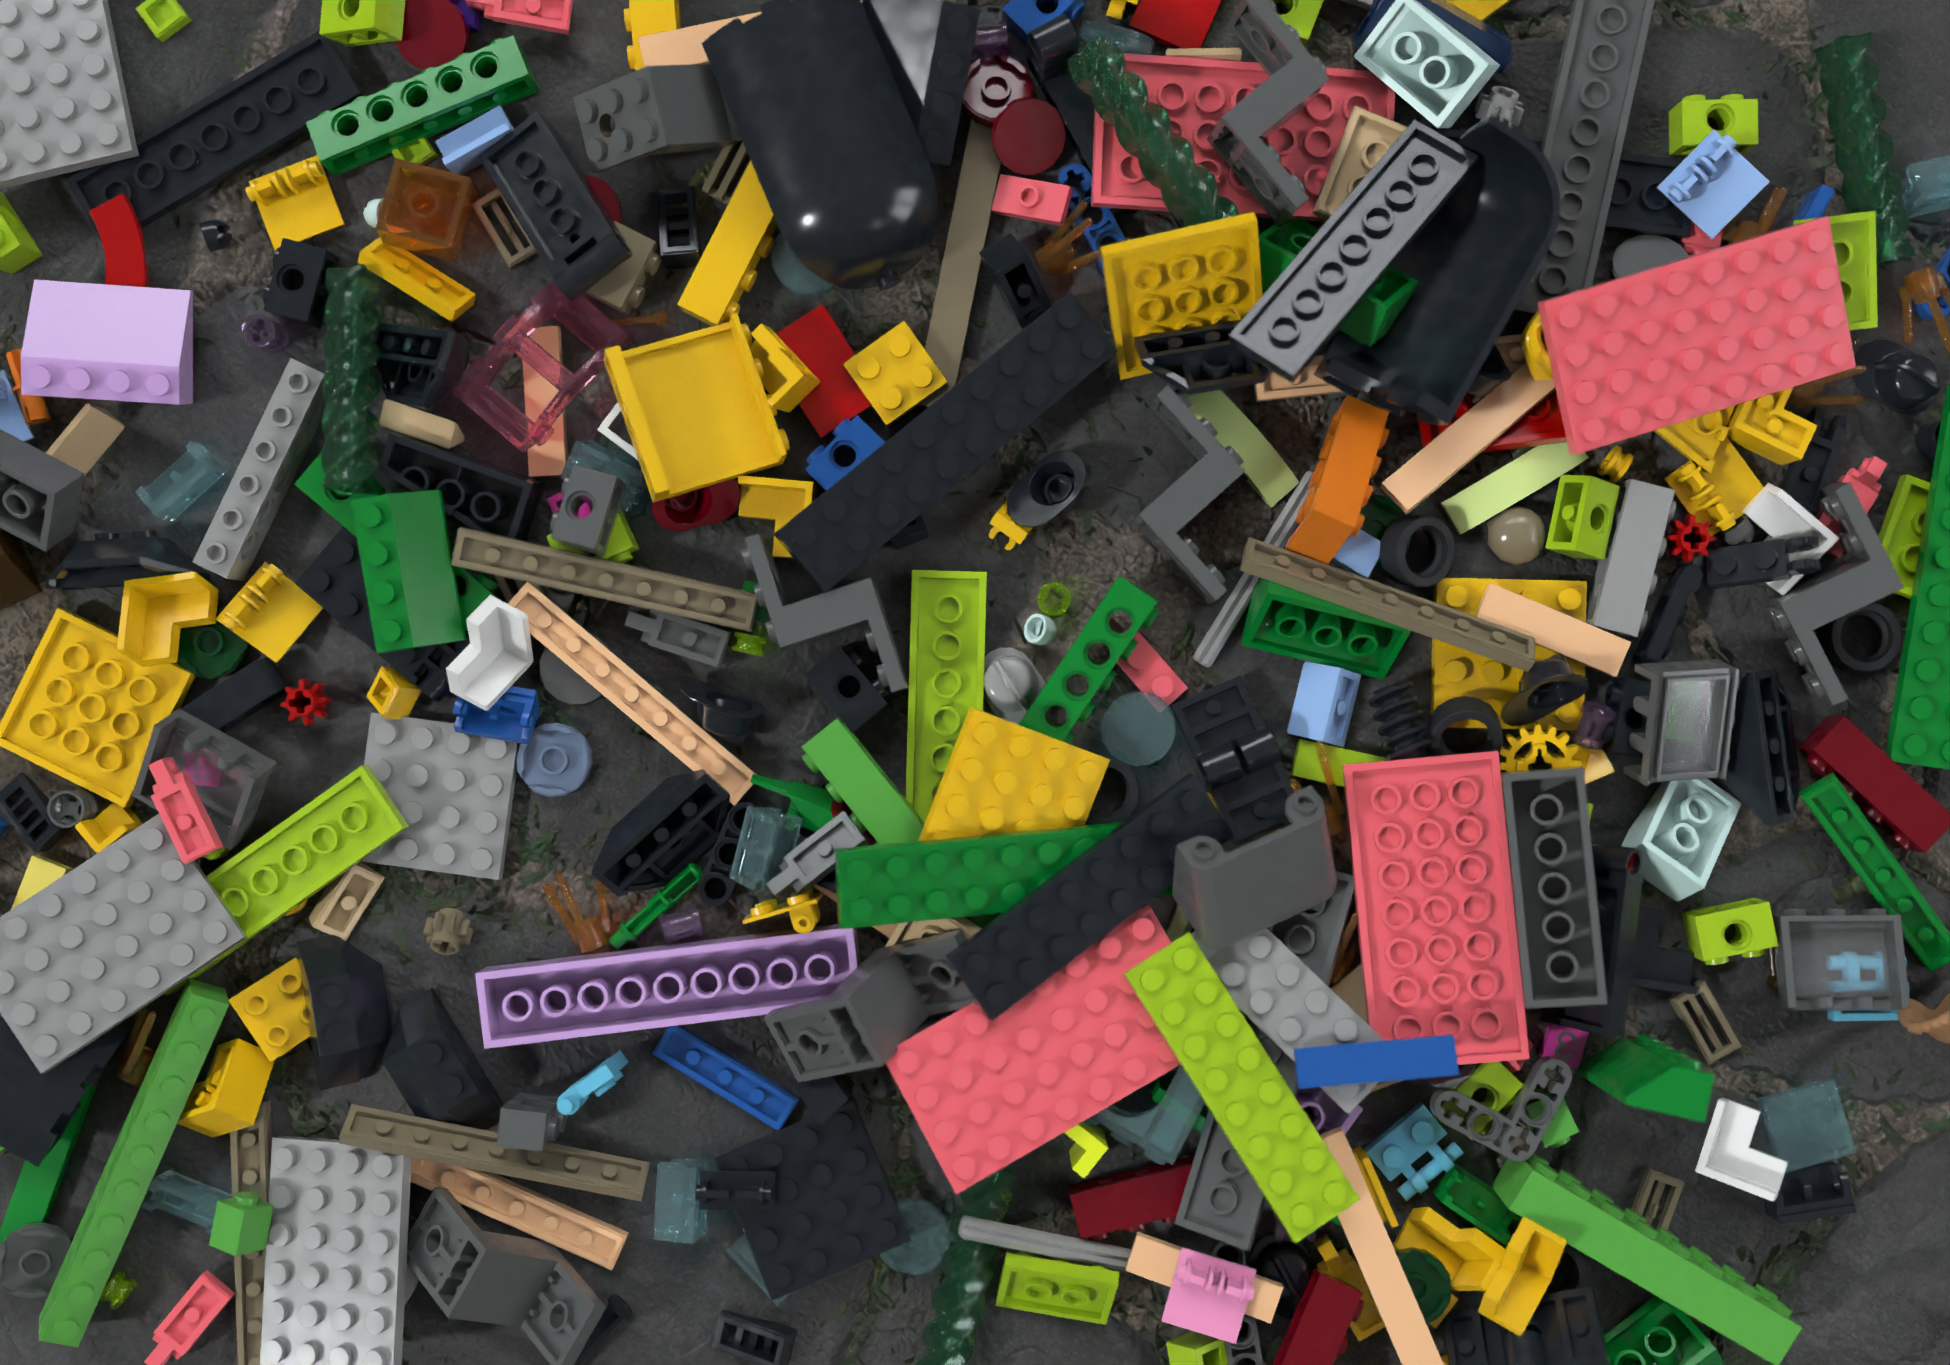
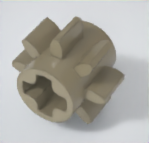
[423,908,473,955]

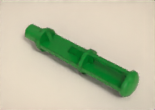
[609,863,704,950]

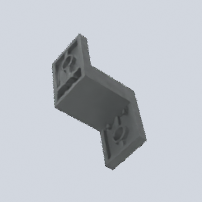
[1207,0,1330,227]
[573,64,742,173]
[1133,385,1245,604]
[1767,482,1904,706]
[742,533,909,692]
[764,929,979,1083]
[407,1187,606,1365]

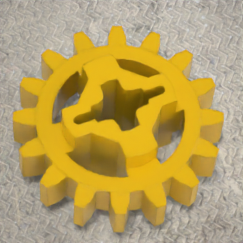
[1499,722,1582,780]

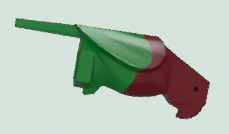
[750,774,877,846]

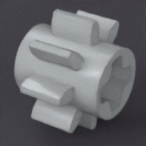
[1474,86,1524,127]

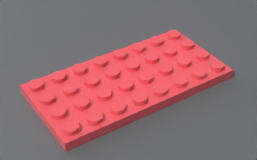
[1091,51,1395,222]
[1537,216,1856,454]
[1342,751,1530,1065]
[886,904,1181,1194]

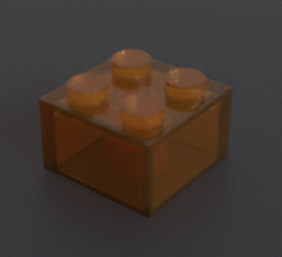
[376,158,476,263]

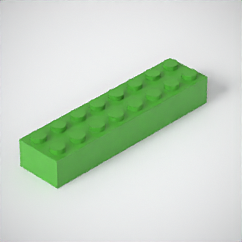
[1491,1150,1802,1365]

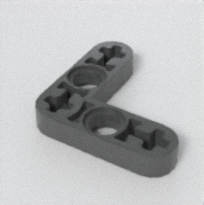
[1430,1056,1572,1161]

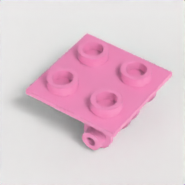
[1161,1247,1257,1344]

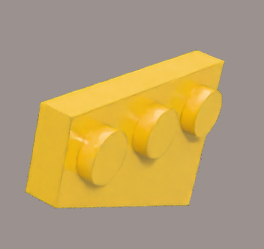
[1654,405,1735,474]

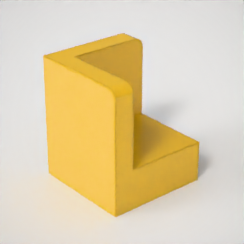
[75,803,143,854]

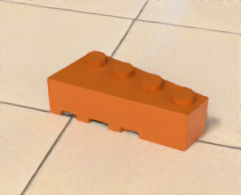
[1285,395,1389,564]

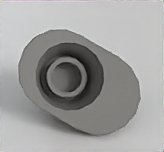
[984,648,1052,724]

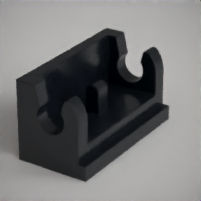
[1763,1162,1856,1224]

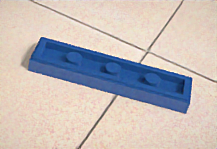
[652,1025,800,1131]
[1294,1035,1459,1089]

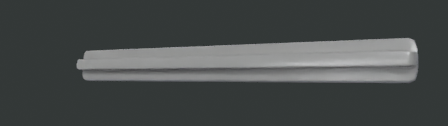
[1193,471,1313,667]
[958,1216,1131,1272]

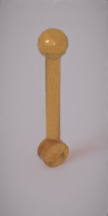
[591,311,668,332]

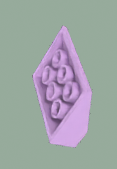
[21,279,193,405]

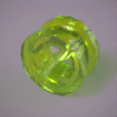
[1037,582,1071,616]
[731,632,768,657]
[99,1271,137,1310]

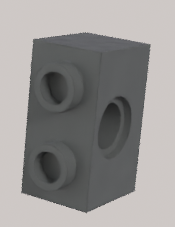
[550,465,626,556]
[497,1092,568,1152]

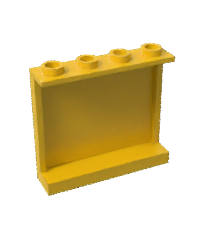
[604,312,790,503]

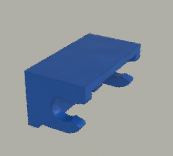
[453,686,540,745]

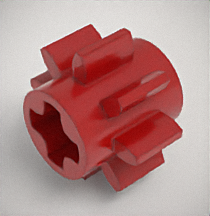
[1663,515,1716,562]
[280,679,333,725]

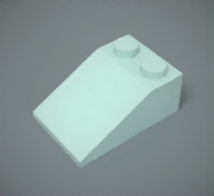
[1353,0,1500,129]
[1621,760,1742,902]

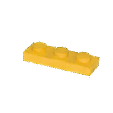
[358,235,476,322]

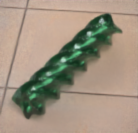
[1814,32,1916,267]
[1068,33,1240,228]
[321,264,382,497]
[915,1165,1017,1365]

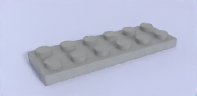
[1191,928,1385,1114]

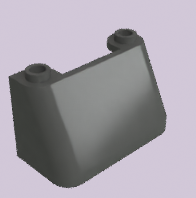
[1172,785,1337,948]

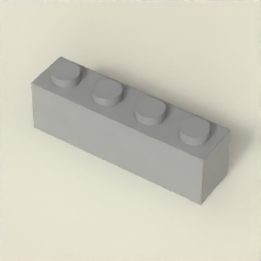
[1586,479,1676,638]

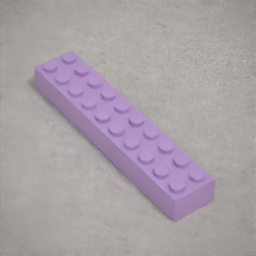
[475,924,861,1049]

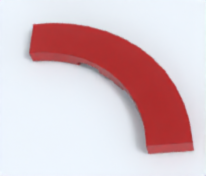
[70,194,149,399]

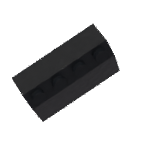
[862,0,981,166]

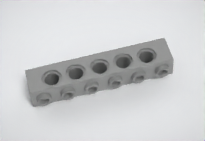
[193,358,340,581]

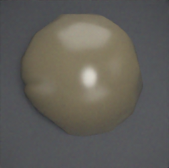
[1487,504,1546,565]

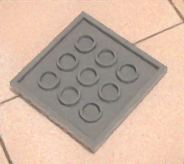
[360,712,520,880]

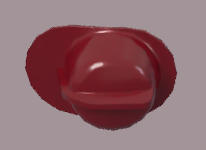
[652,479,741,531]

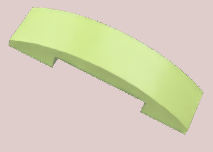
[1183,390,1300,508]
[1440,442,1589,535]

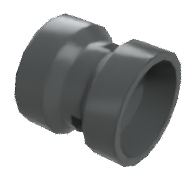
[47,789,102,828]

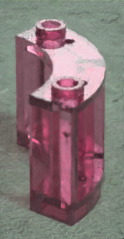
[454,282,629,452]

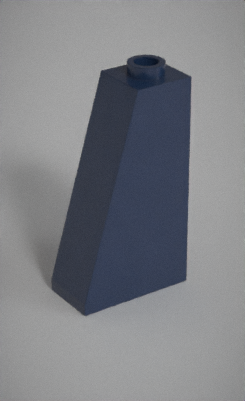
[1352,0,1513,81]

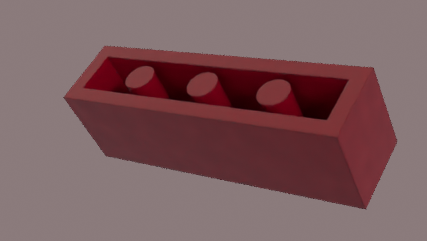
[1797,716,1950,853]
[1068,1154,1195,1241]
[1272,1267,1364,1365]

